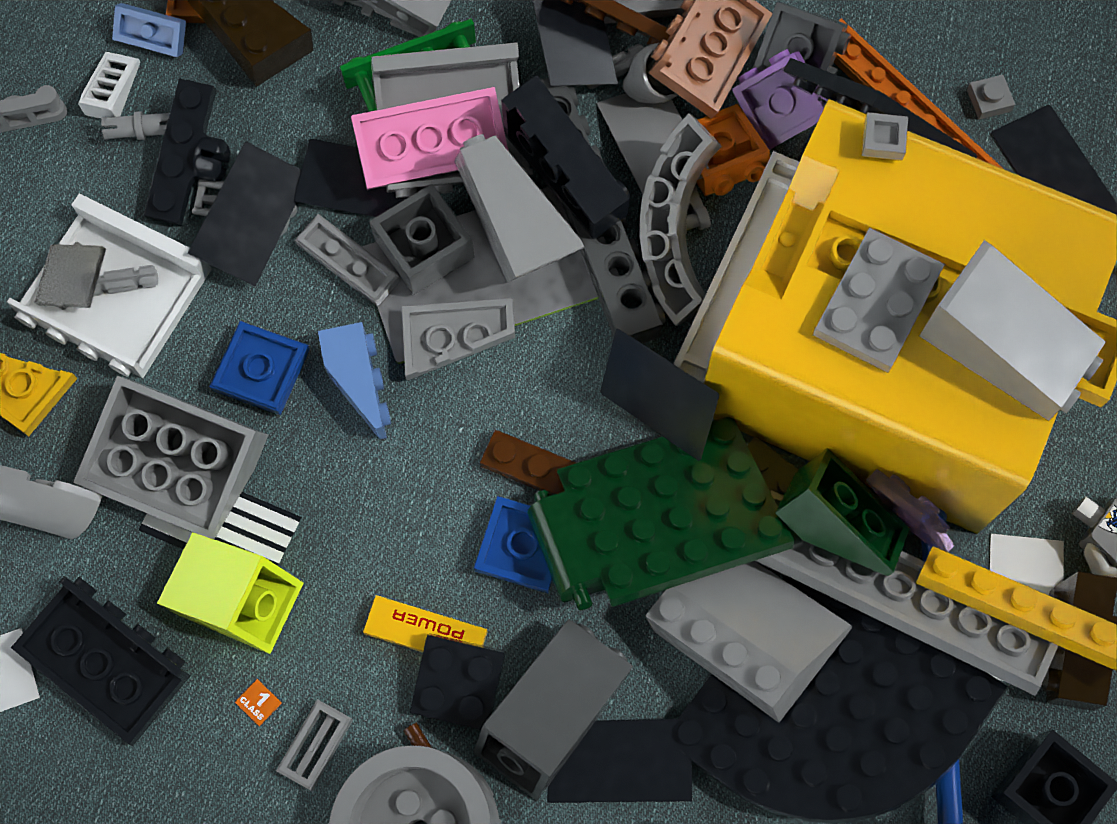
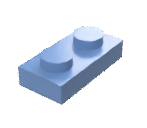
[112,3,186,57]

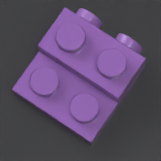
[732,49,825,150]

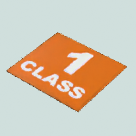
[235,679,282,727]

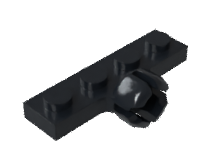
[144,78,230,226]

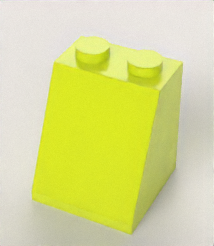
[157,532,304,654]

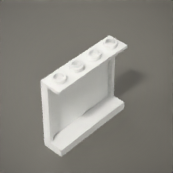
[7,193,212,378]

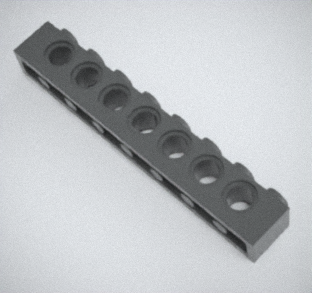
[541,78,666,343]

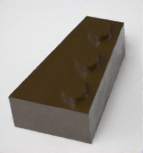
[1042,572,1117,711]

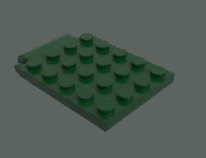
[528,417,794,610]

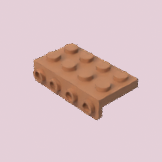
[648,0,772,119]

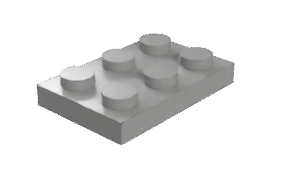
[813,227,945,373]

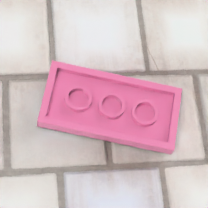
[351,87,509,190]

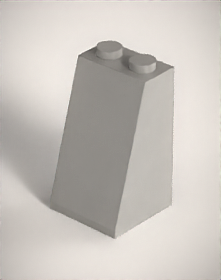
[455,134,584,282]
[919,240,1106,421]

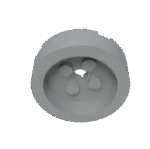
[329,746,501,824]

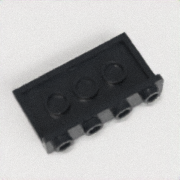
[11,576,191,746]

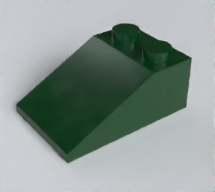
[776,448,910,576]

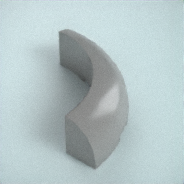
[640,113,722,326]
[0,465,102,540]

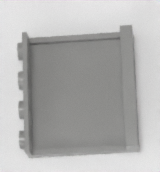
[371,43,533,198]

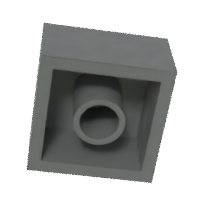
[369,184,475,295]

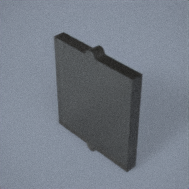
[34,242,106,310]

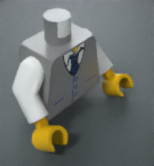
[1072,496,1117,577]

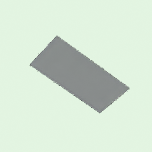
[597,93,709,194]

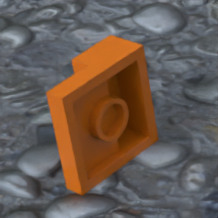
[673,103,770,196]

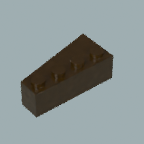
[187,0,313,87]

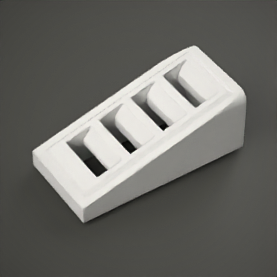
[78,52,140,119]

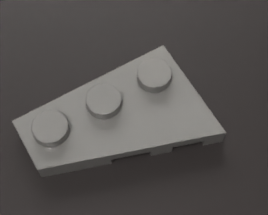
[402,298,515,381]

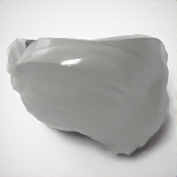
[623,43,678,104]

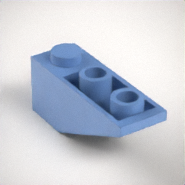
[318,322,391,439]

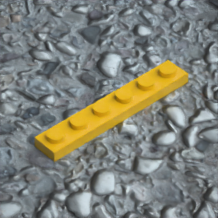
[916,546,1117,671]

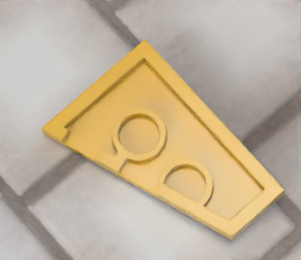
[0,353,77,437]

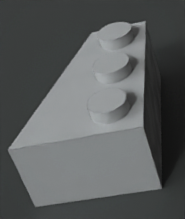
[332,0,451,37]

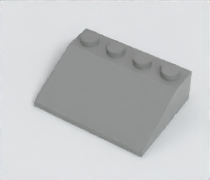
[73,376,268,539]
[645,561,852,722]

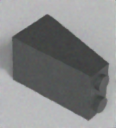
[473,619,633,801]

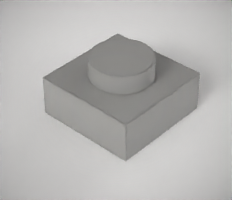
[967,75,1015,120]
[862,112,908,160]

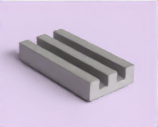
[276,699,353,791]

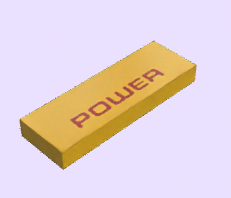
[363,595,488,652]

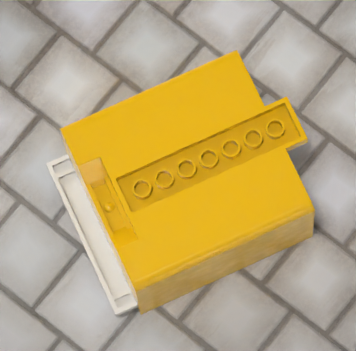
[674,99,1117,534]

